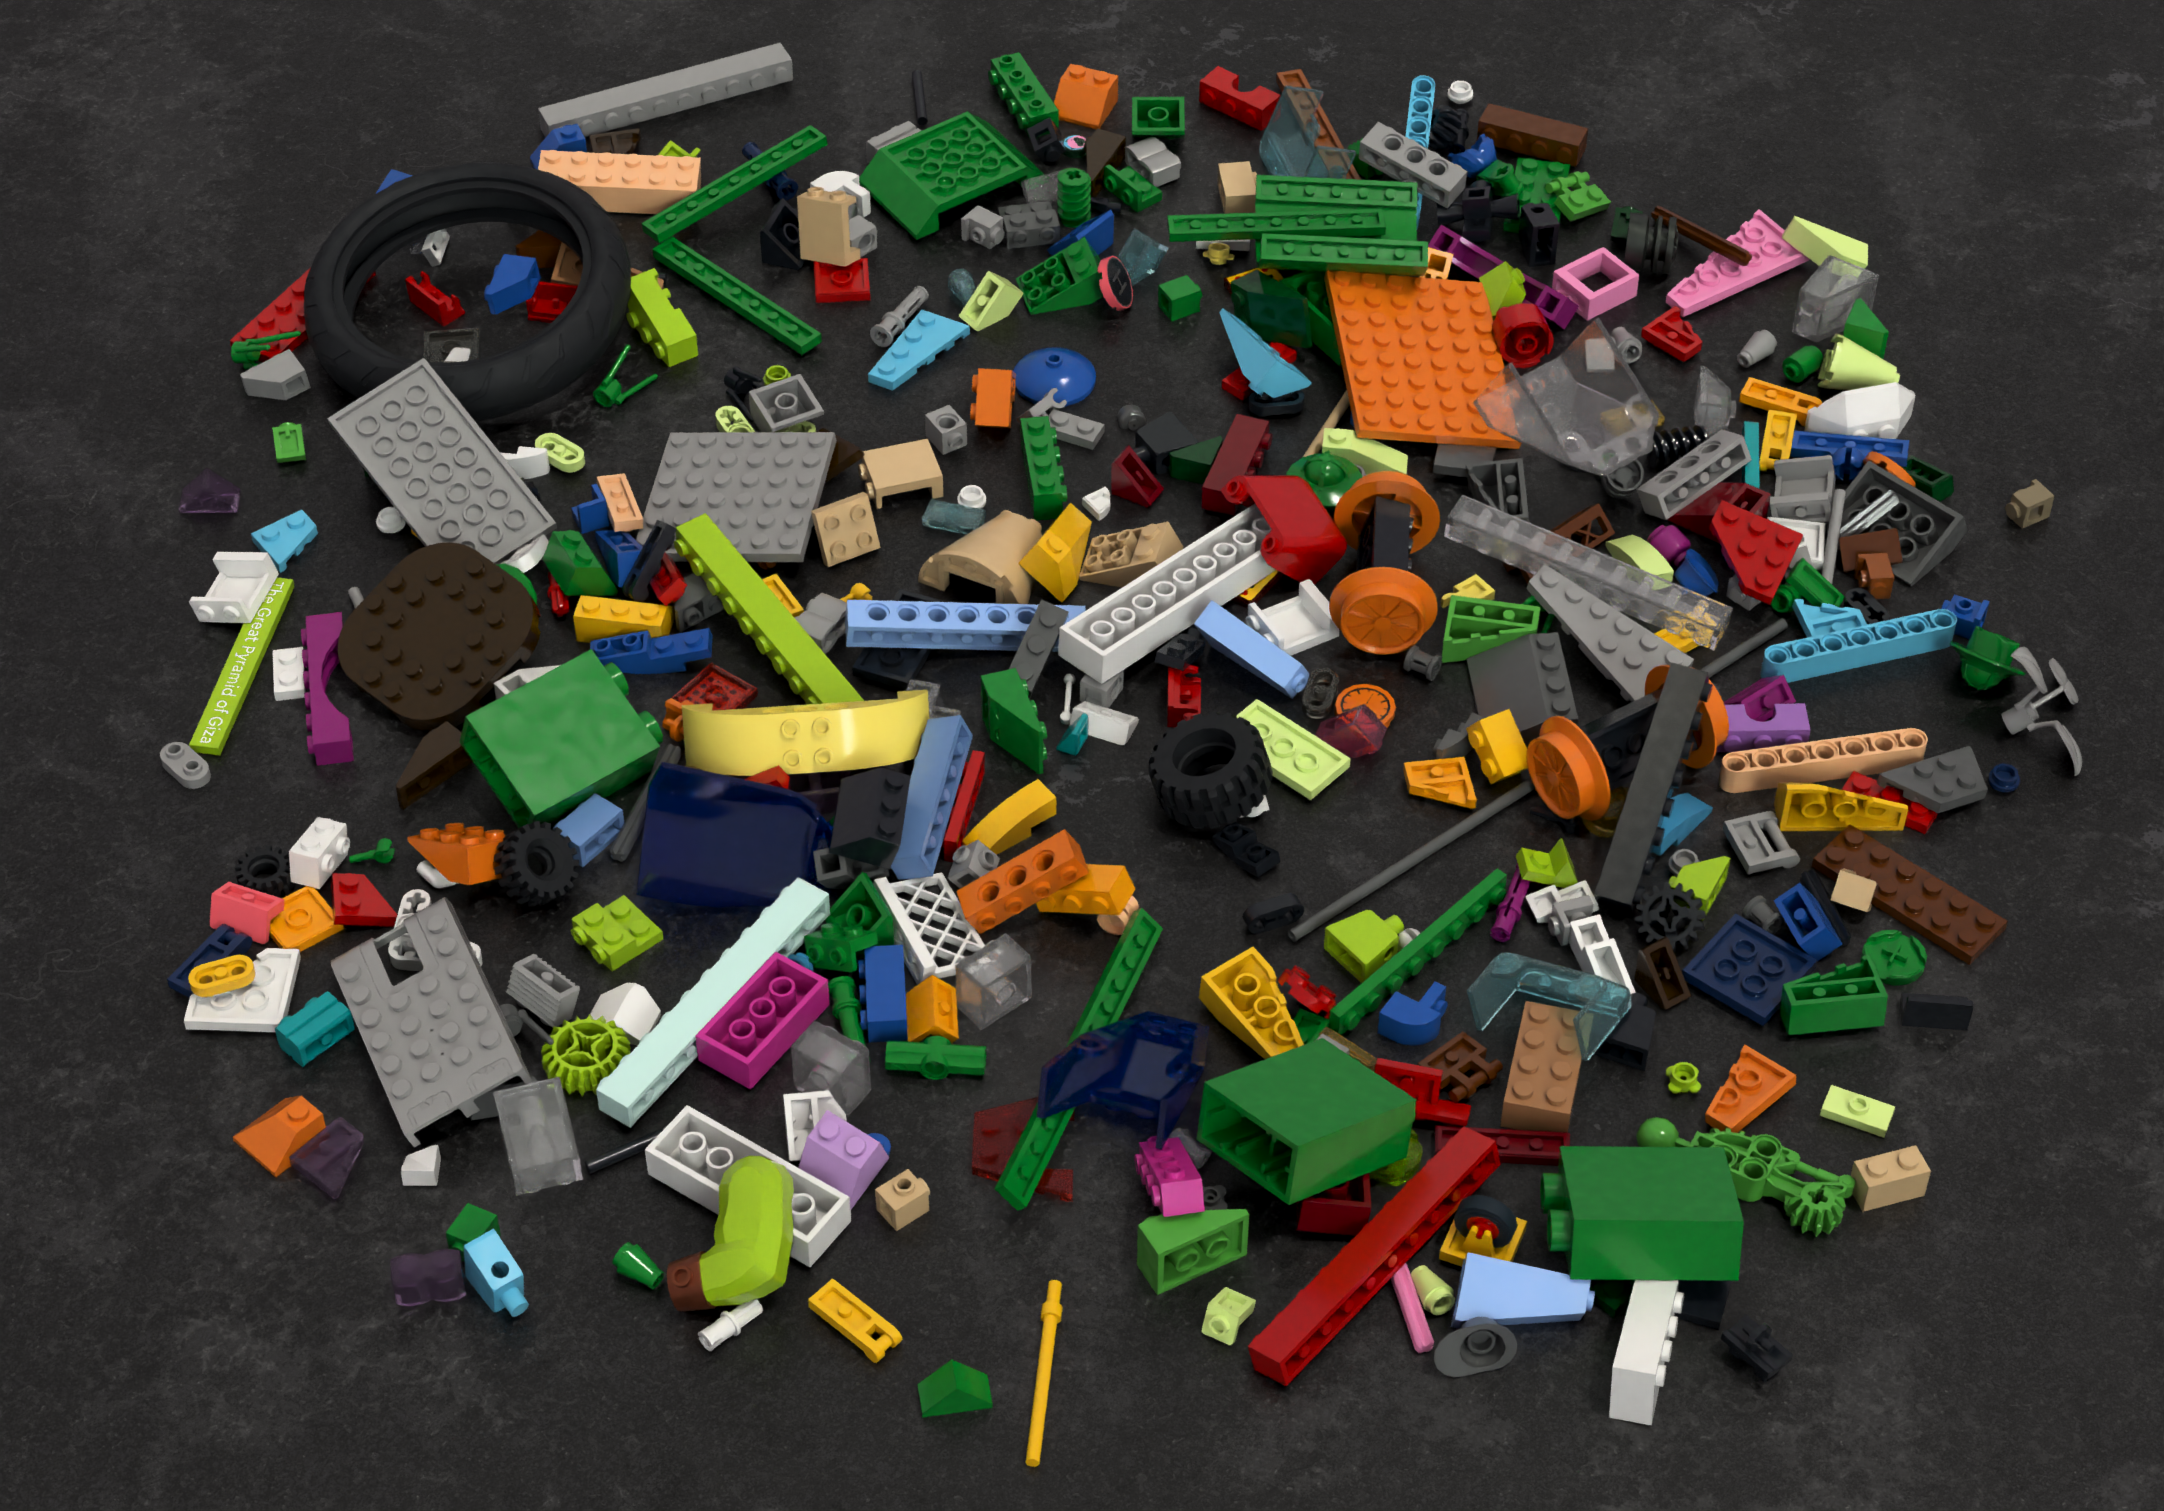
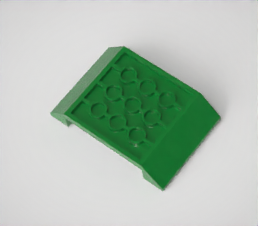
[859,111,1049,240]

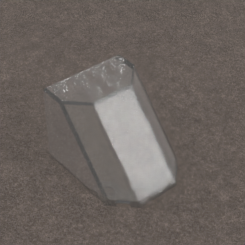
[1473,317,1659,477]

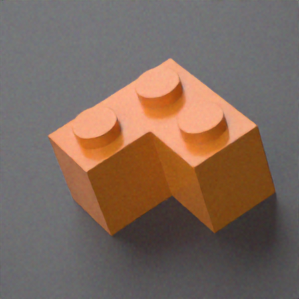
[970,368,1016,428]

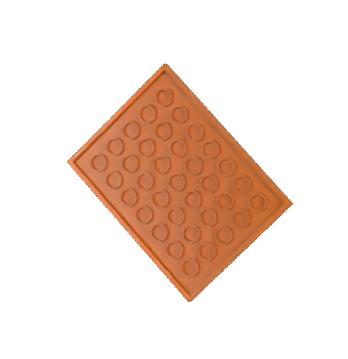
[1324,271,1523,449]

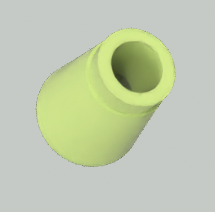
[1411,1265,1455,1315]

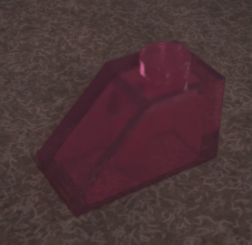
[1315,704,1388,758]

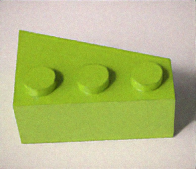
[626,268,698,367]

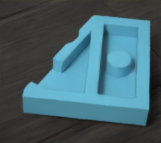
[251,510,318,573]
[1792,599,1867,637]

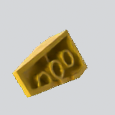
[1018,503,1092,603]
[1774,782,1908,831]
[1199,946,1304,1059]

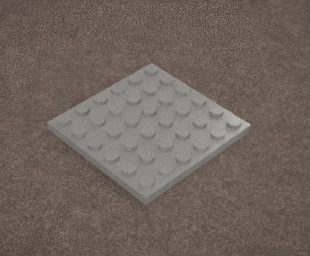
[636,432,837,562]

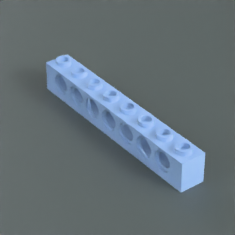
[845,600,1086,652]

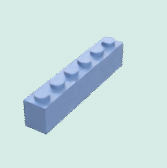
[890,715,973,880]

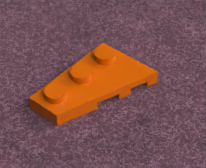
[1705,1045,1796,1133]

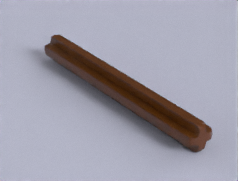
[1651,206,1752,266]

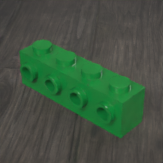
[988,52,1059,138]
[1020,416,1068,521]

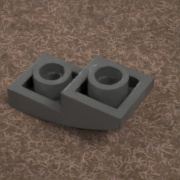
[1433,713,1483,759]

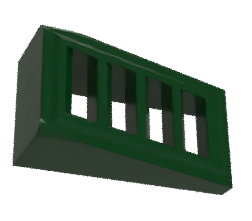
[1902,455,1954,502]

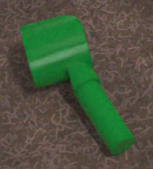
[349,838,395,864]

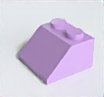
[798,1110,889,1210]

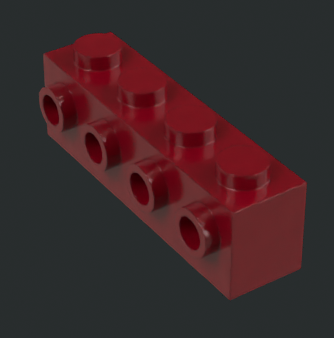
[1202,414,1273,516]

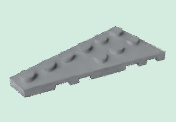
[1526,564,1694,702]

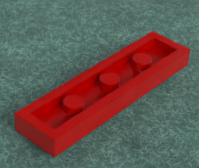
[941,750,985,862]

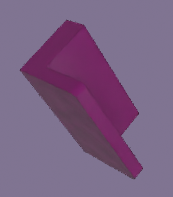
[1724,675,1796,722]

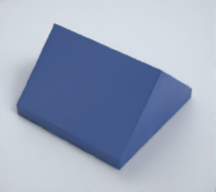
[1047,210,1114,256]

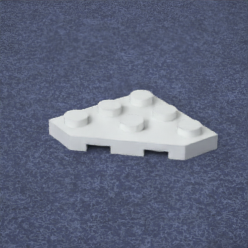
[184,948,301,1032]

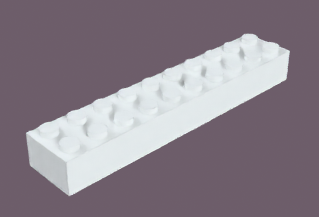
[1058,504,1276,684]

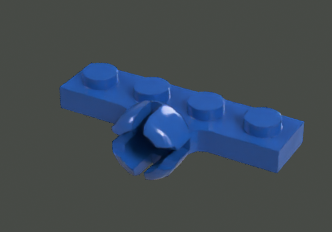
[1791,431,1909,482]

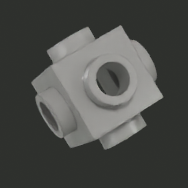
[948,840,1000,888]

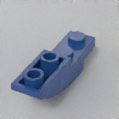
[590,628,713,674]

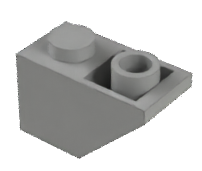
[240,349,311,400]

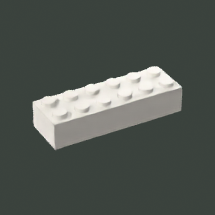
[645,1105,851,1267]

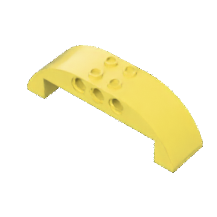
[682,690,930,776]

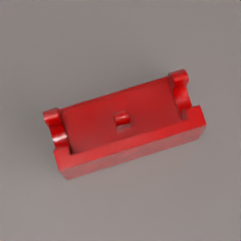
[405,271,465,327]
[526,281,578,323]
[1167,665,1201,727]

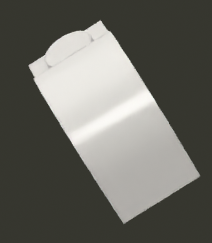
[810,171,871,218]

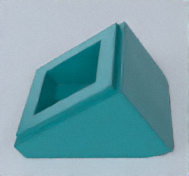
[1056,713,1089,756]

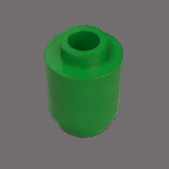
[1782,345,1823,383]

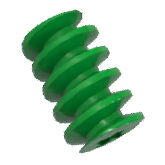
[1057,168,1091,228]

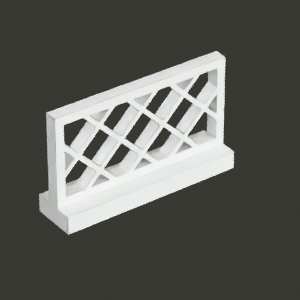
[873,872,993,985]

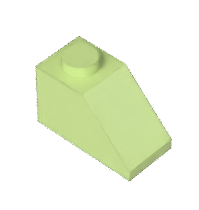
[959,271,1024,331]

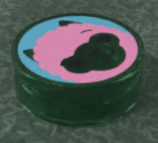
[1063,135,1087,158]

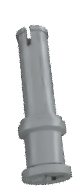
[870,286,929,347]

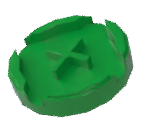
[1861,930,1927,986]

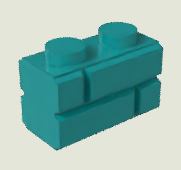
[275,991,355,1067]

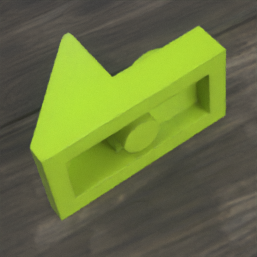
[1516,838,1578,888]

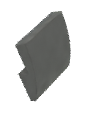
[1433,444,1496,478]

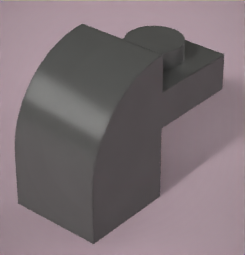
[813,848,889,889]

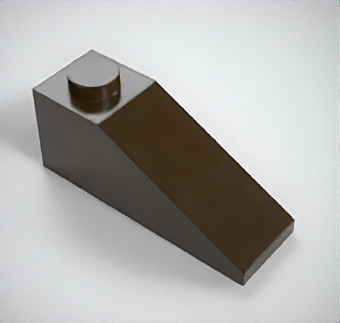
[1084,128,1126,197]
[396,721,473,810]

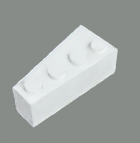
[1609,1280,1684,1425]

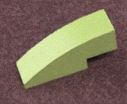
[1605,535,1674,595]

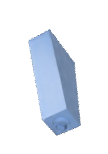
[1194,600,1310,699]
[1451,1252,1595,1328]

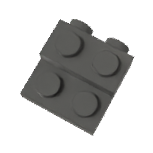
[998,201,1060,249]

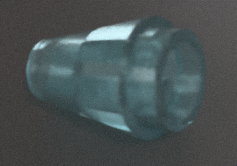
[948,269,976,306]

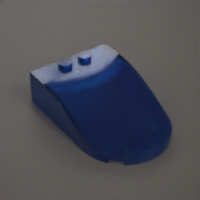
[636,762,833,907]

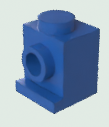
[1941,594,1990,639]

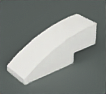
[1568,914,1636,1006]

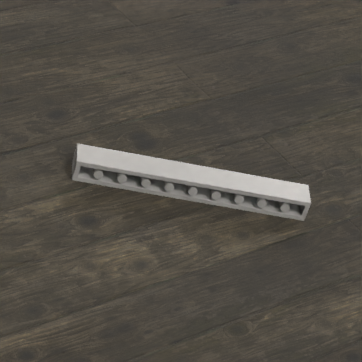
[538,43,793,137]

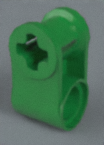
[1476,159,1524,197]

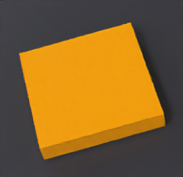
[269,886,344,952]

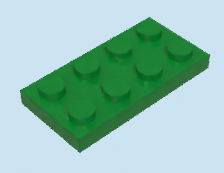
[1503,158,1570,233]

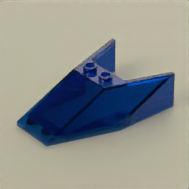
[1037,1011,1209,1150]

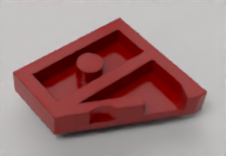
[1641,306,1703,362]
[331,873,397,927]

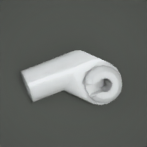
[416,860,457,889]

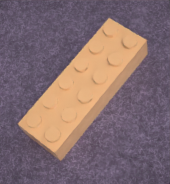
[538,150,701,214]

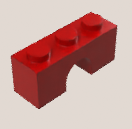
[1199,66,1281,131]

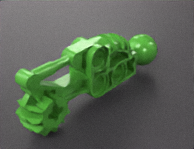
[1636,1117,1856,1237]

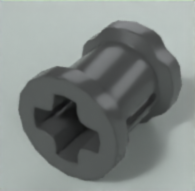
[1403,645,1442,681]
[1742,895,1785,935]

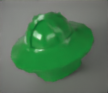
[1286,450,1362,513]
[1950,626,2026,690]

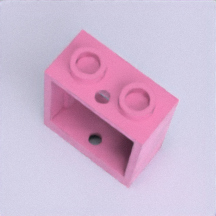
[1552,247,1639,321]

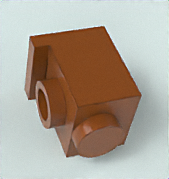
[1854,553,1894,599]

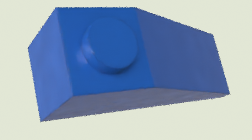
[595,529,643,589]

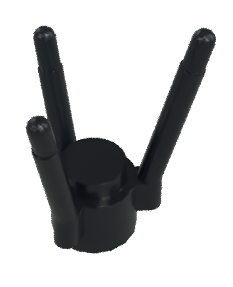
[724,366,763,422]

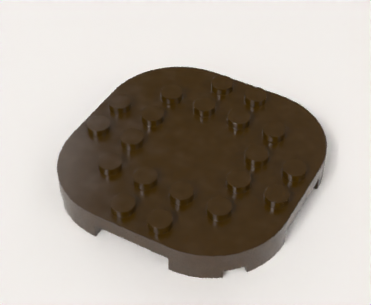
[338,542,541,731]

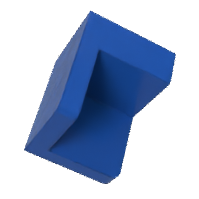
[571,484,609,534]

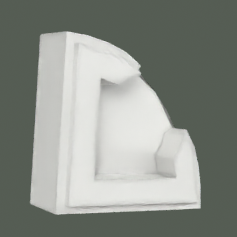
[1082,487,1111,521]

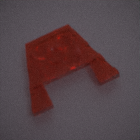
[972,1096,1075,1202]

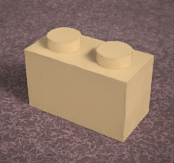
[1217,161,1257,214]
[1851,1145,1931,1212]

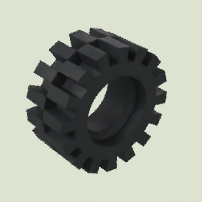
[235,845,295,898]

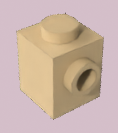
[875,1169,930,1231]

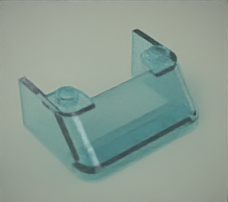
[1259,85,1356,179]
[1467,952,1632,1061]

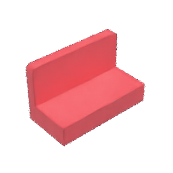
[210,882,284,944]

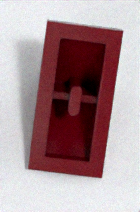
[1111,445,1164,507]

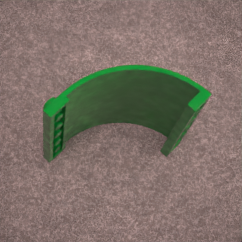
[1255,175,1428,276]

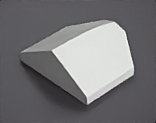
[590,983,661,1045]
[783,1090,847,1162]

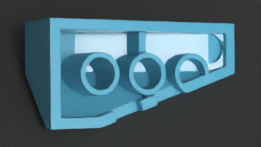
[1219,308,1312,398]

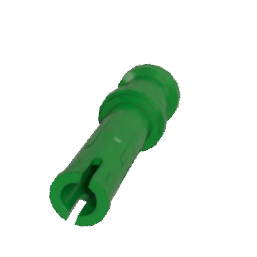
[828,976,870,1068]

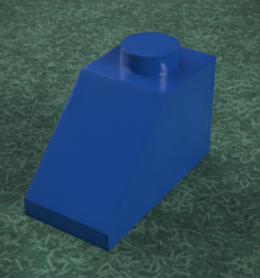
[530,123,587,170]

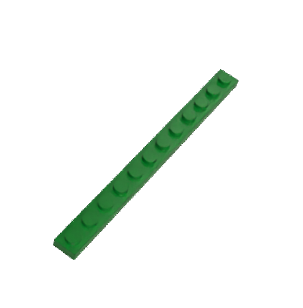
[995,908,1163,1211]

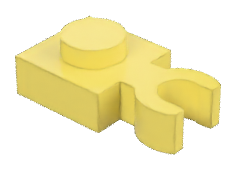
[1441,574,1495,608]

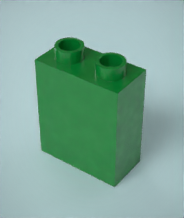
[460,649,663,828]
[1196,1038,1416,1205]
[1540,1146,1744,1281]

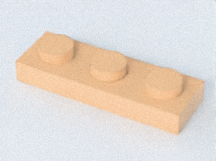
[597,473,643,532]

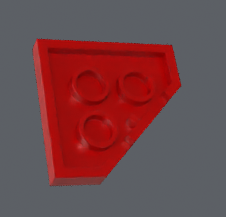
[1709,500,1803,605]

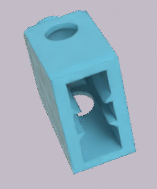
[464,1228,529,1317]

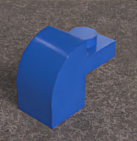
[1378,981,1448,1046]

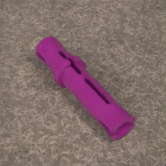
[1490,864,1531,942]

